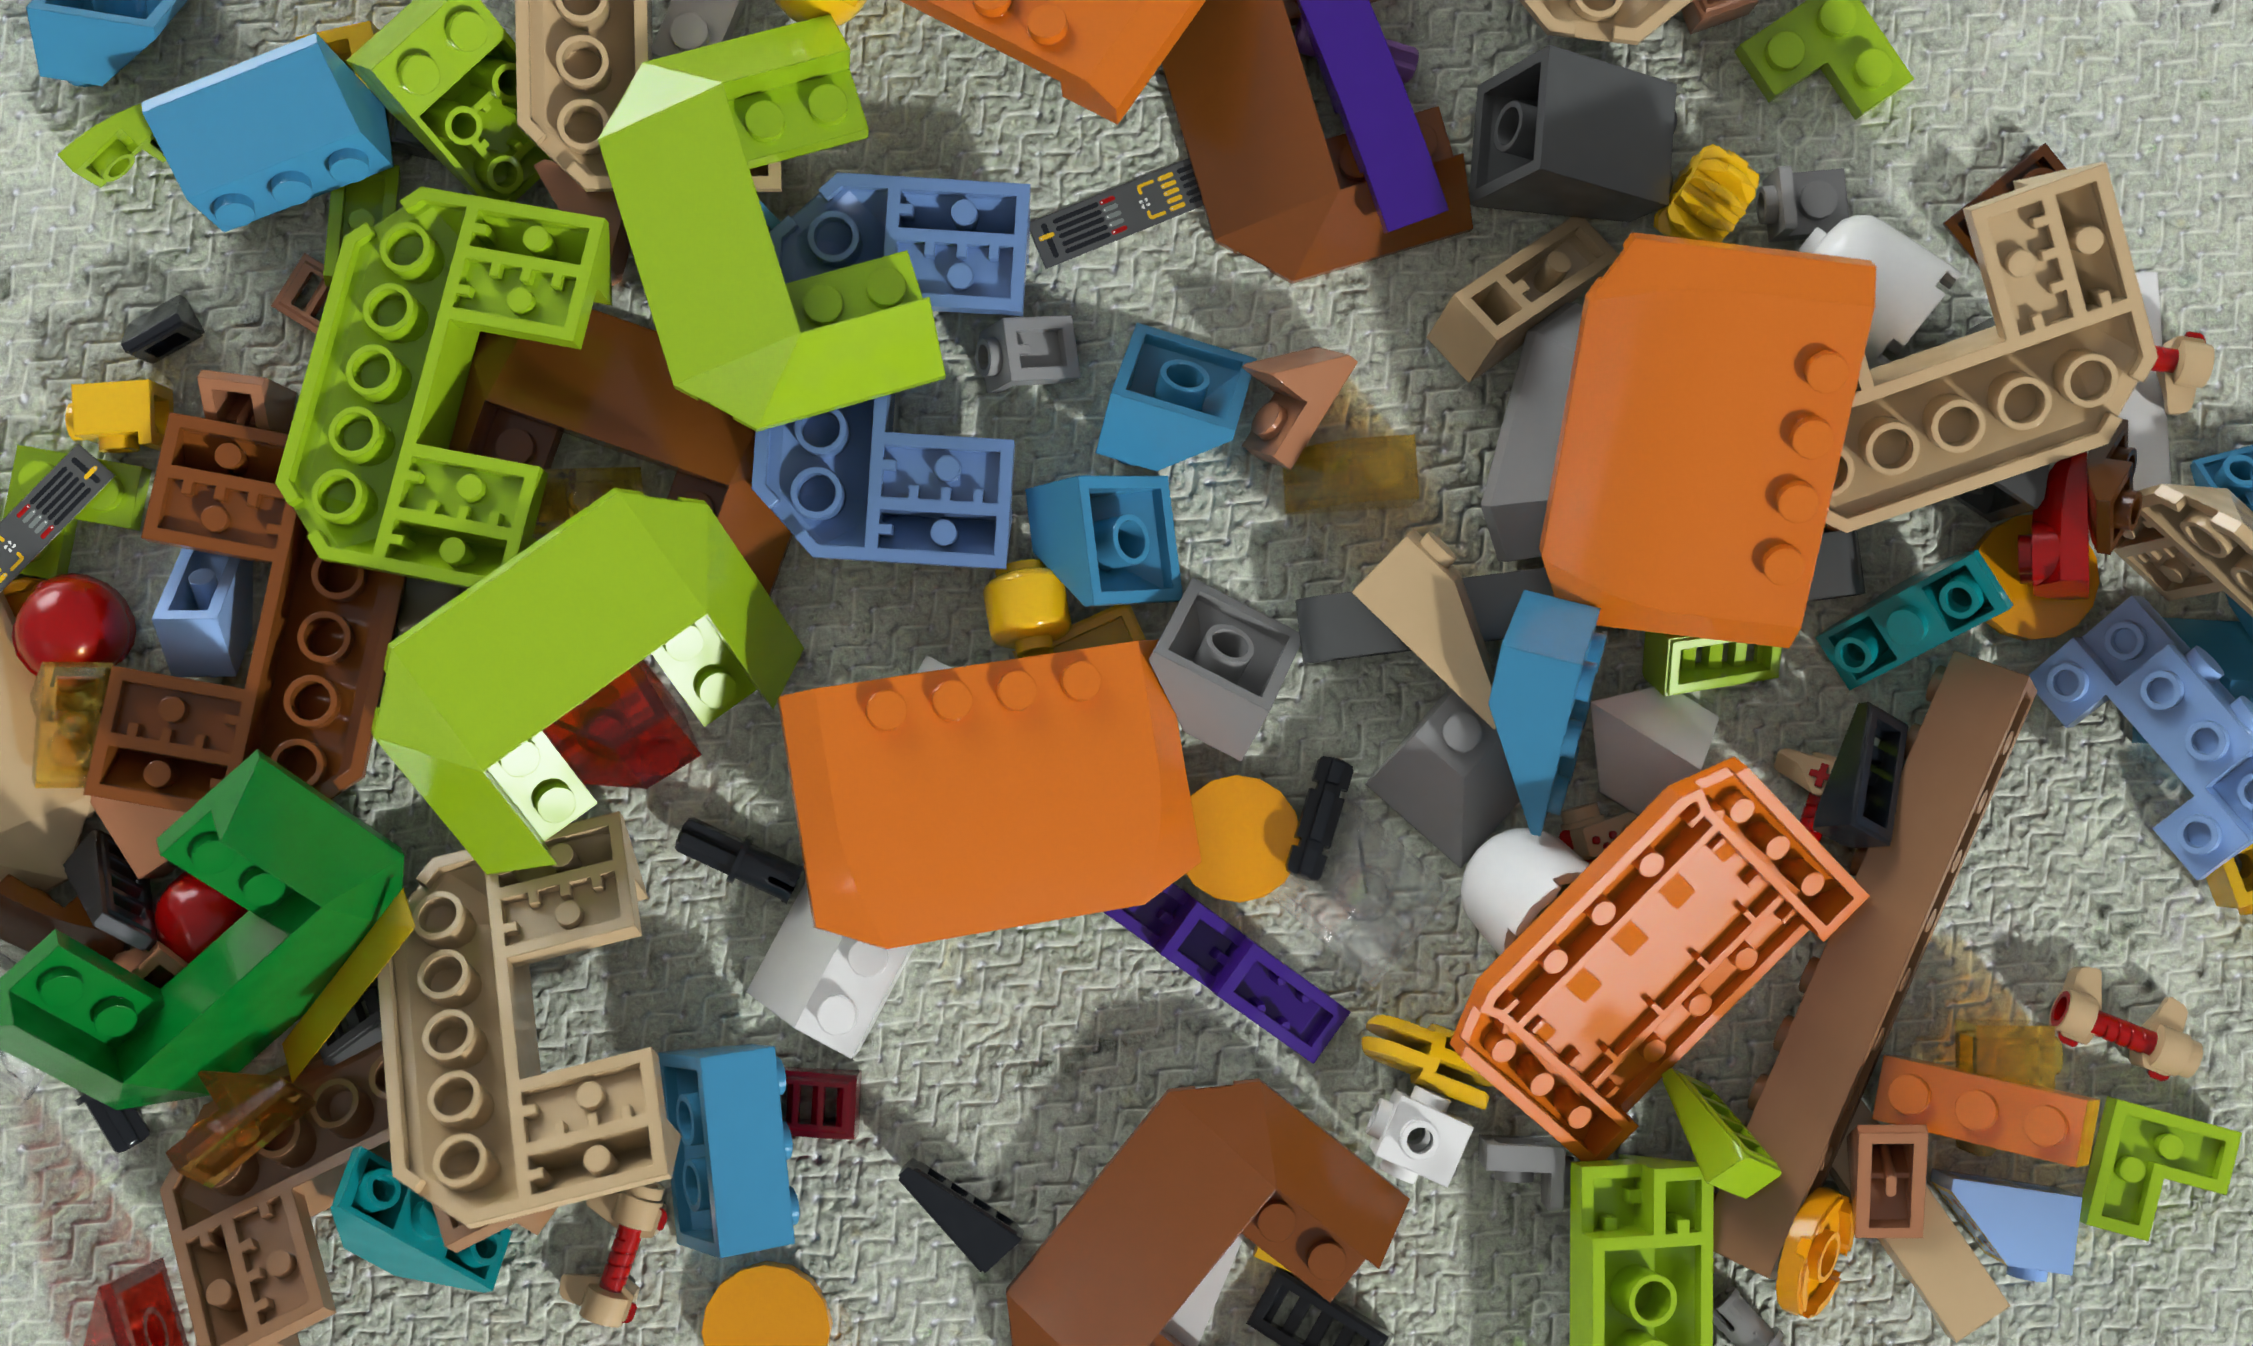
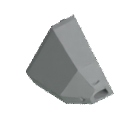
[1481,303,1583,562]

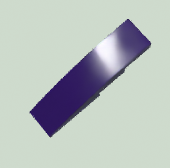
[1296,0,1449,234]
[1104,883,1351,1064]

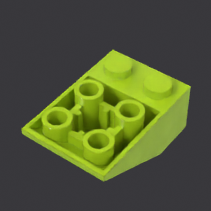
[346,0,553,202]

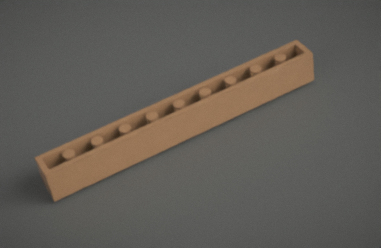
[1713,650,2038,1280]

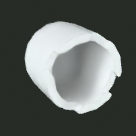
[1797,215,1962,369]
[1461,828,1589,956]

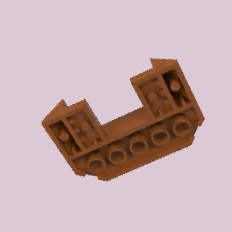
[1161,0,1473,284]
[449,309,793,597]
[83,412,407,812]
[1006,1078,1410,1346]

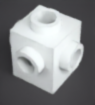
[1366,1084,1474,1188]

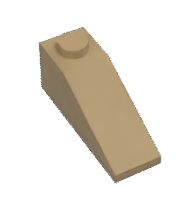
[1427,217,1619,383]
[1352,528,1496,730]

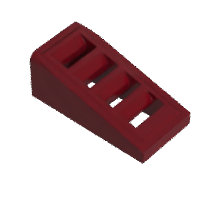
[782,1067,862,1140]

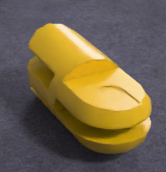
[1362,1015,1493,1110]

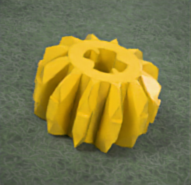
[1653,144,1759,243]

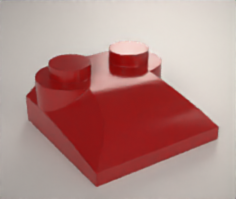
[2018,451,2089,600]

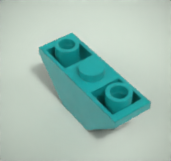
[1815,549,2013,691]
[330,1146,512,1293]

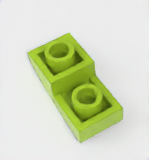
[57,103,166,188]

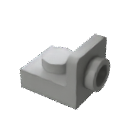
[1756,166,1849,242]
[975,315,1081,394]
[1478,1135,1575,1212]

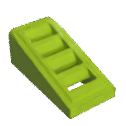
[1642,631,1782,697]
[1661,1068,1782,1199]

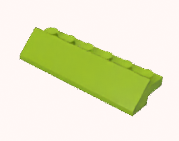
[1570,1154,1714,1346]

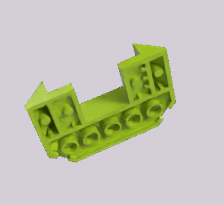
[598,14,946,432]
[275,186,613,589]
[371,488,804,875]

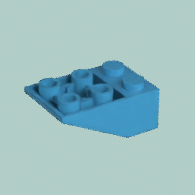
[1488,590,1607,837]

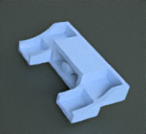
[2028,595,2253,880]

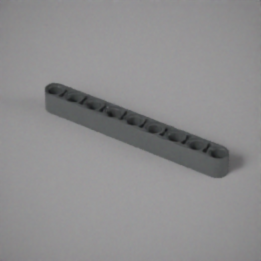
[1295,530,1866,664]

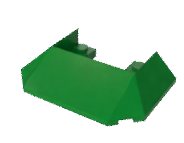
[0,749,404,1110]

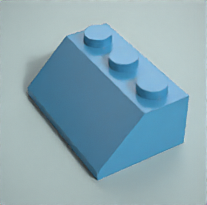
[141,33,394,232]
[658,1044,800,1258]

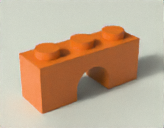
[1872,1055,2100,1167]

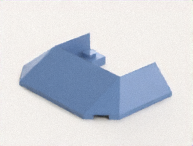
[752,172,1031,570]

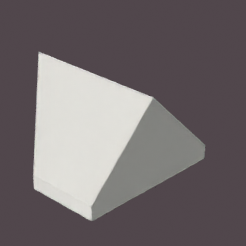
[1591,687,1719,816]

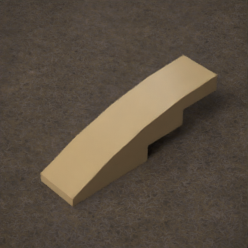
[1829,1100,2011,1343]

